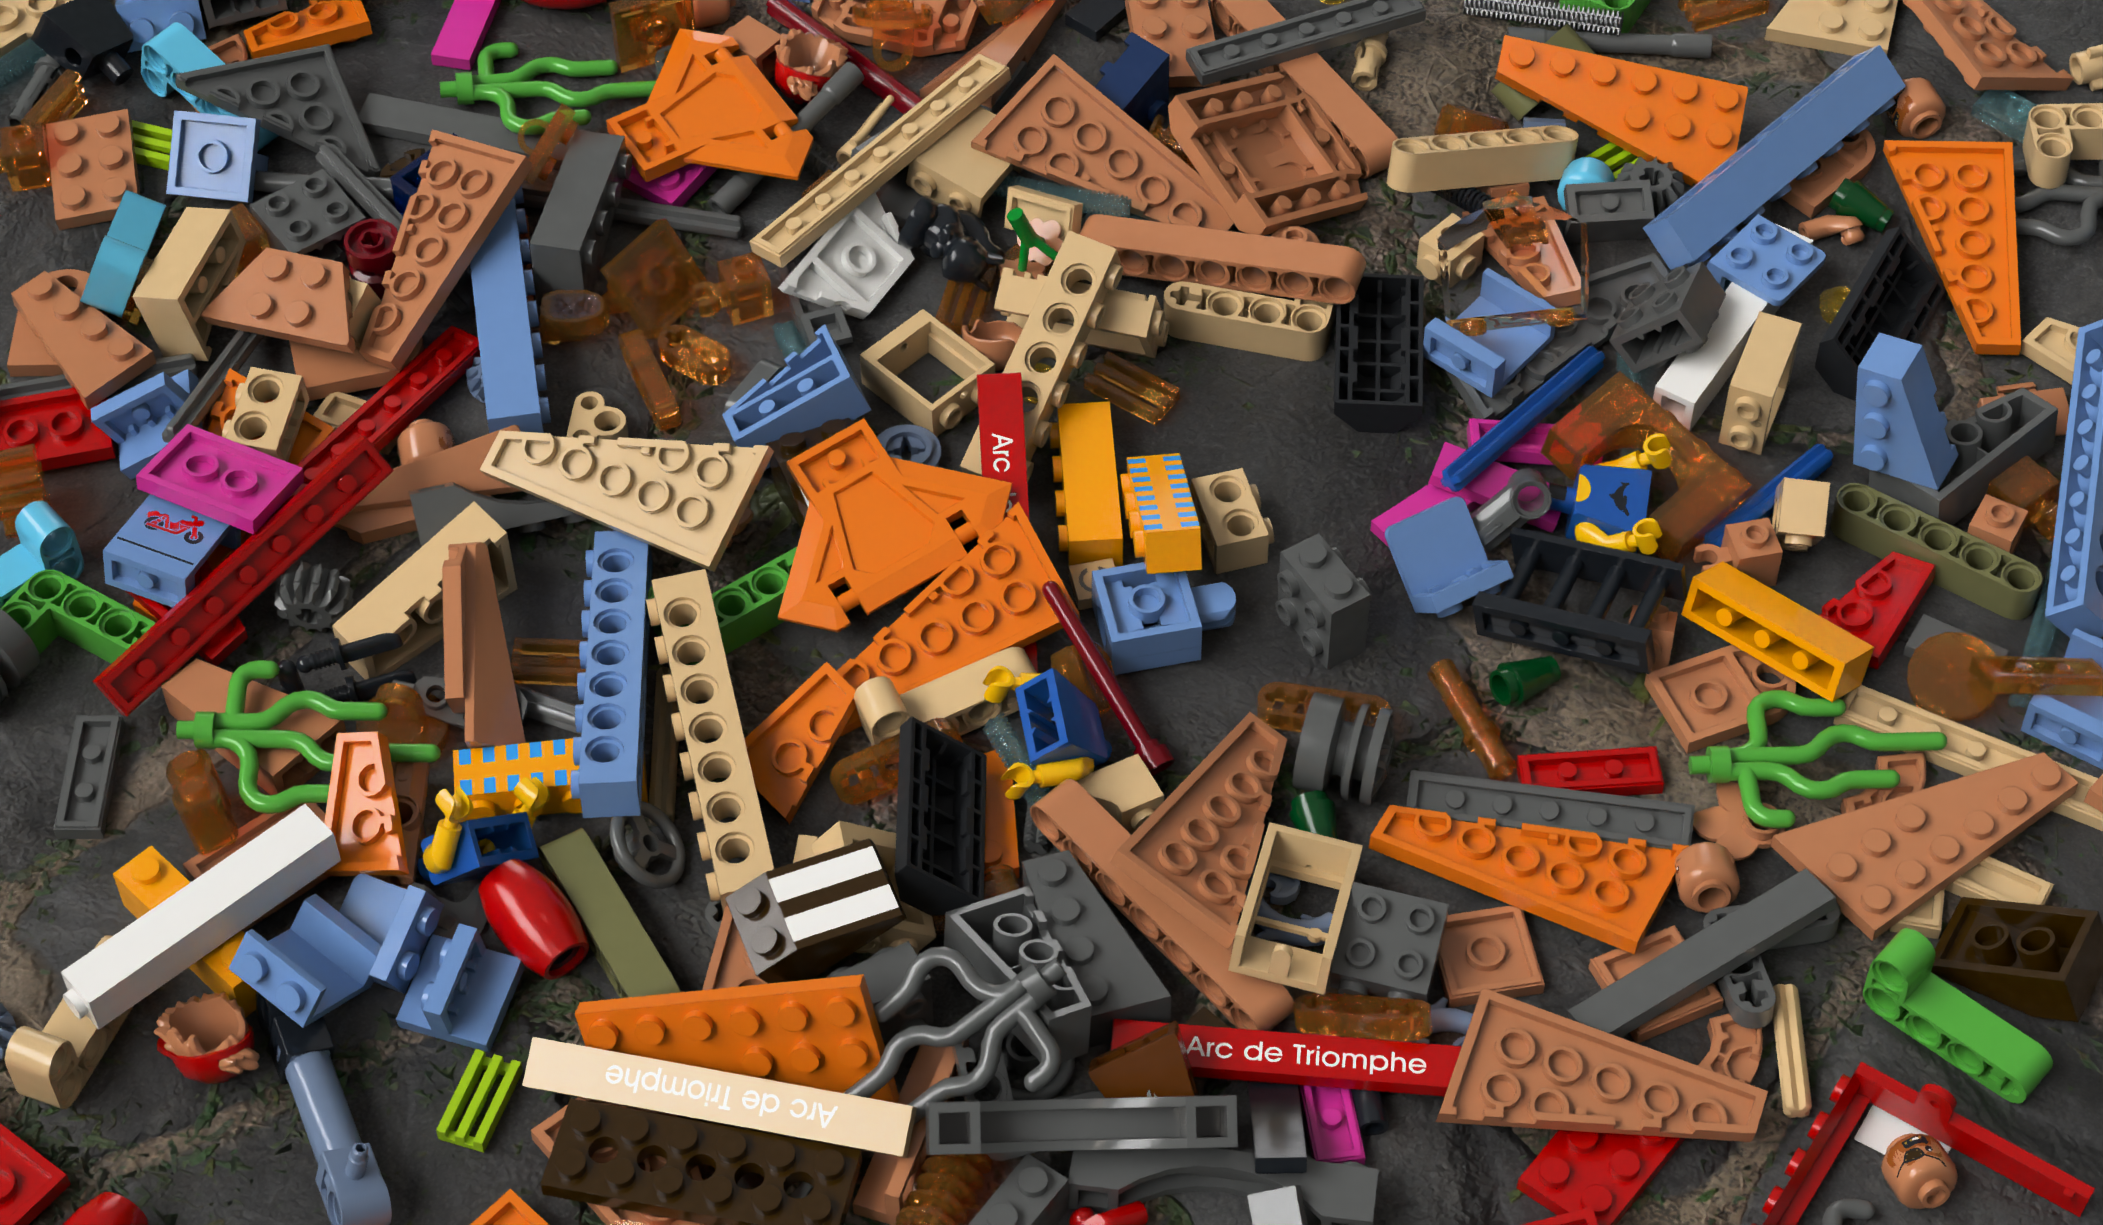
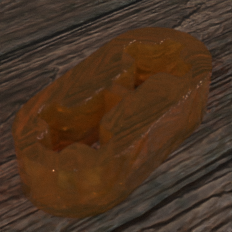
[657,325,732,386]

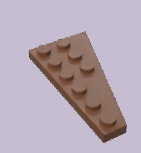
[1903,0,2074,91]
[971,54,1235,231]
[359,129,533,372]
[1110,712,1287,949]
[1770,752,2079,941]
[1436,987,1768,1142]

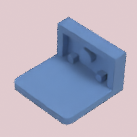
[115,0,206,53]
[1706,214,1826,306]
[1385,497,1514,618]
[339,874,444,994]

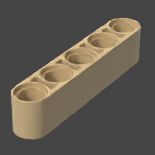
[1386,125,1579,193]

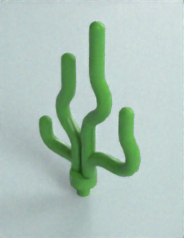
[439,42,657,136]
[176,660,441,814]
[1688,690,1947,829]

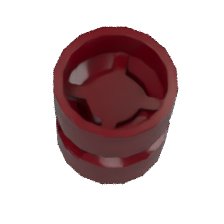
[344,219,398,299]

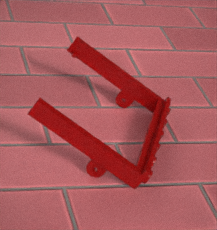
[1752,1061,2095,1225]

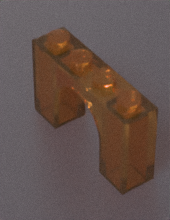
[1540,371,1752,563]

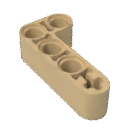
[2022,103,2103,189]
[1163,281,1336,361]
[854,647,1037,765]
[5,935,133,1109]

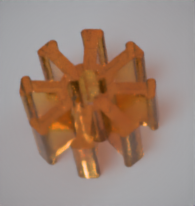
[0,444,51,539]

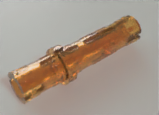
[1427,659,1517,780]

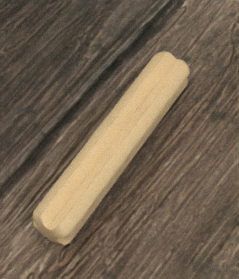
[1773,984,1812,1118]

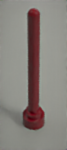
[1042,581,1175,776]

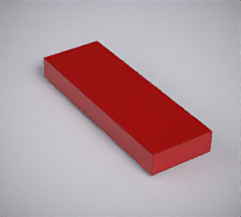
[1516,746,1664,796]

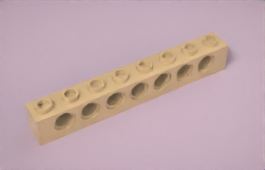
[646,569,774,914]

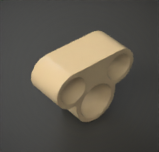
[566,391,629,440]

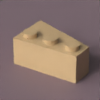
[132,207,246,361]

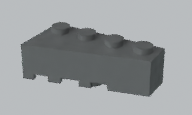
[529,130,632,312]
[1868,388,2058,526]
[1022,850,1171,1048]
[944,885,1092,1063]

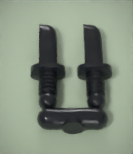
[278,633,417,702]

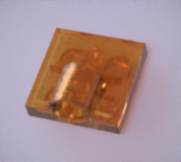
[518,103,579,184]

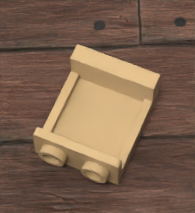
[906,105,1023,218]

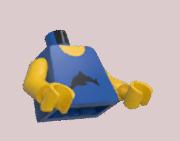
[1548,433,1672,555]
[983,666,1112,800]
[417,777,550,886]

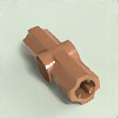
[372,762,430,890]

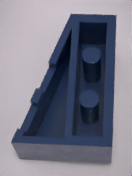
[1095,32,1170,131]

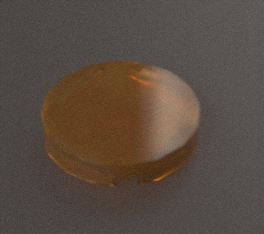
[1907,632,2001,722]

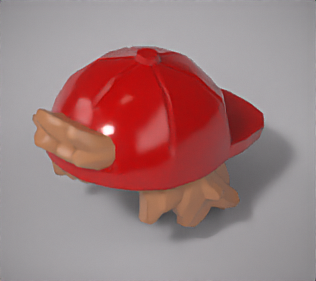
[775,28,849,105]
[153,992,260,1084]

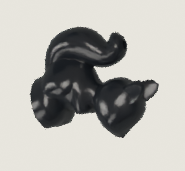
[898,195,1005,292]

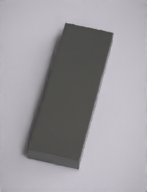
[53,715,125,839]

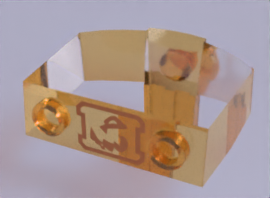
[1437,189,1589,336]

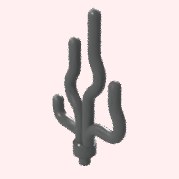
[2013,158,2103,246]
[844,946,1067,1125]

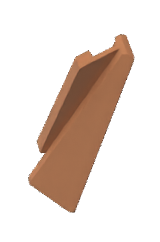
[335,425,521,544]
[442,542,526,749]

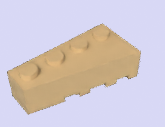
[332,501,518,679]

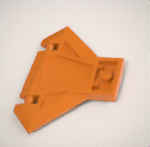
[606,28,814,182]
[778,418,1012,633]

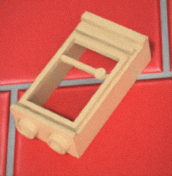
[994,267,1169,358]
[1228,822,1363,995]

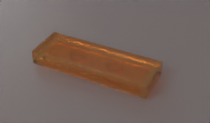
[1968,655,2103,696]

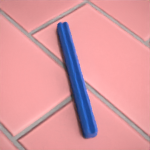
[1441,346,1605,492]

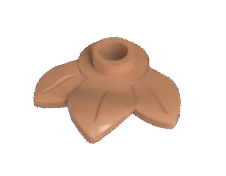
[1693,781,1785,861]

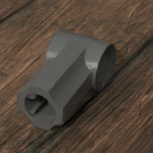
[1471,468,1552,552]

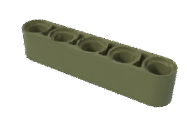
[1830,483,2043,620]
[538,828,680,998]

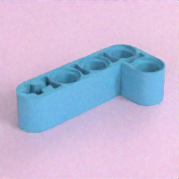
[141,22,279,151]
[80,190,166,318]
[0,500,84,608]

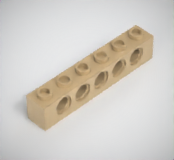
[960,230,1123,483]

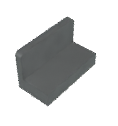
[1563,180,1655,244]

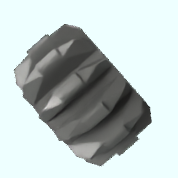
[1614,156,1686,217]
[274,562,354,633]

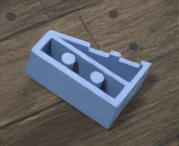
[722,324,871,470]

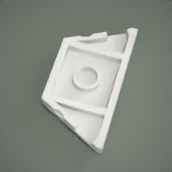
[778,188,914,320]

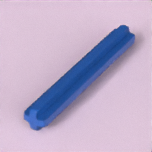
[1703,444,1834,547]

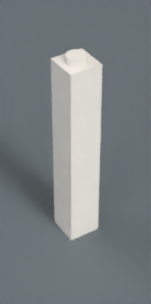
[1650,223,1813,432]
[61,804,341,1030]

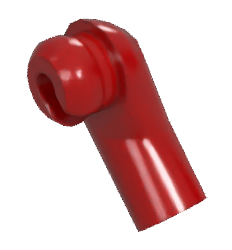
[1069,1201,1148,1225]

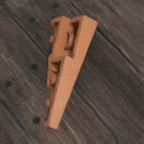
[920,0,1067,108]

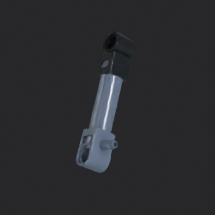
[256,992,392,1225]

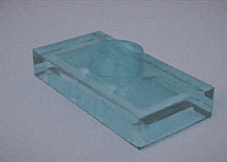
[1971,90,2037,143]

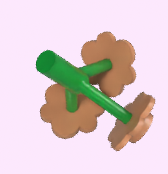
[998,208,1063,280]

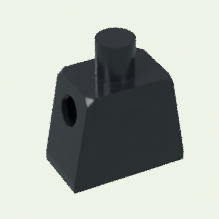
[31,0,134,86]

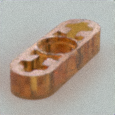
[618,328,681,432]
[1257,682,1391,732]
[830,718,963,805]
[1293,993,1433,1041]

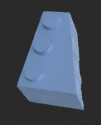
[1853,332,1958,490]

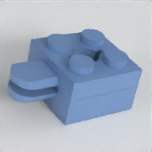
[1092,562,1236,675]

